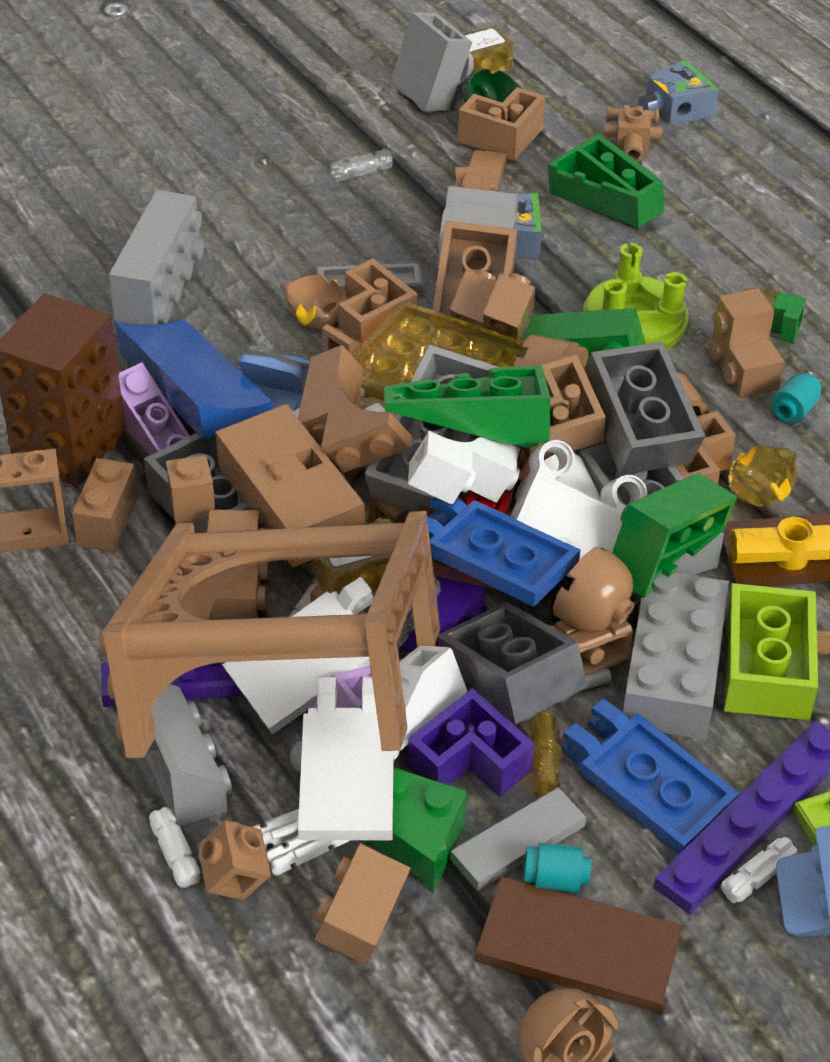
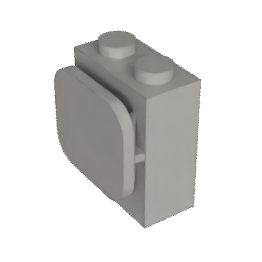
[391,12,474,114]
[437,186,519,270]

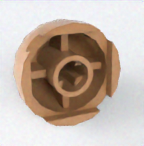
[553,546,634,633]
[518,988,618,1062]

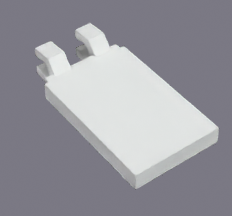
[223,577,374,735]
[298,677,394,840]

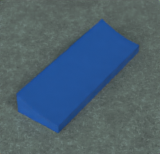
[114,319,274,439]

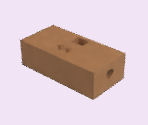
[215,404,365,568]

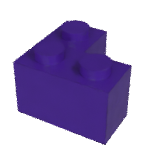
[407,688,535,797]

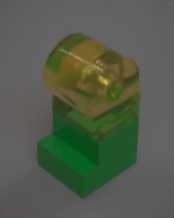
[740,288,806,344]

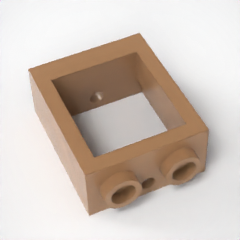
[0,448,69,553]

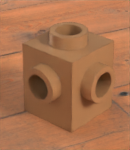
[198,820,271,900]

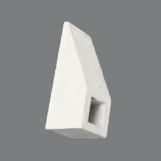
[394,645,468,759]

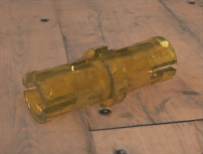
[530,711,563,797]

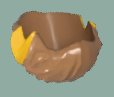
[284,275,348,330]

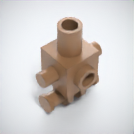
[604,105,662,162]

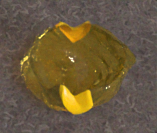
[728,446,797,506]

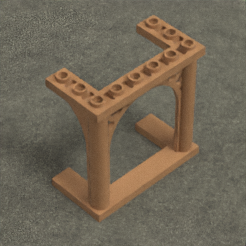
[99,511,440,758]

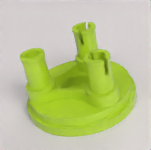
[583,243,689,349]

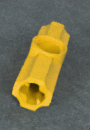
[730,517,830,571]

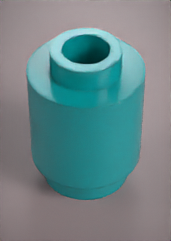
[770,373,821,424]
[523,842,591,893]

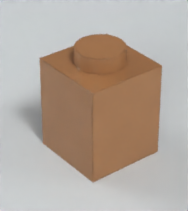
[166,455,215,524]

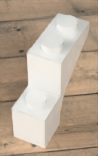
[408,431,520,504]

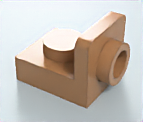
[455,165,491,191]

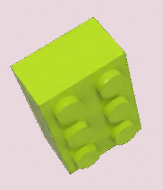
[724,583,818,720]

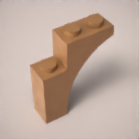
[298,345,412,473]

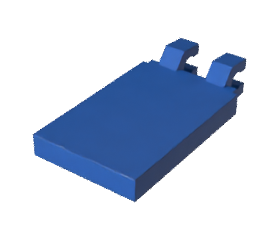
[427,496,581,607]
[560,698,740,854]

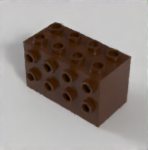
[0,293,125,487]

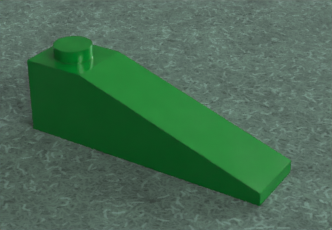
[384,365,551,447]

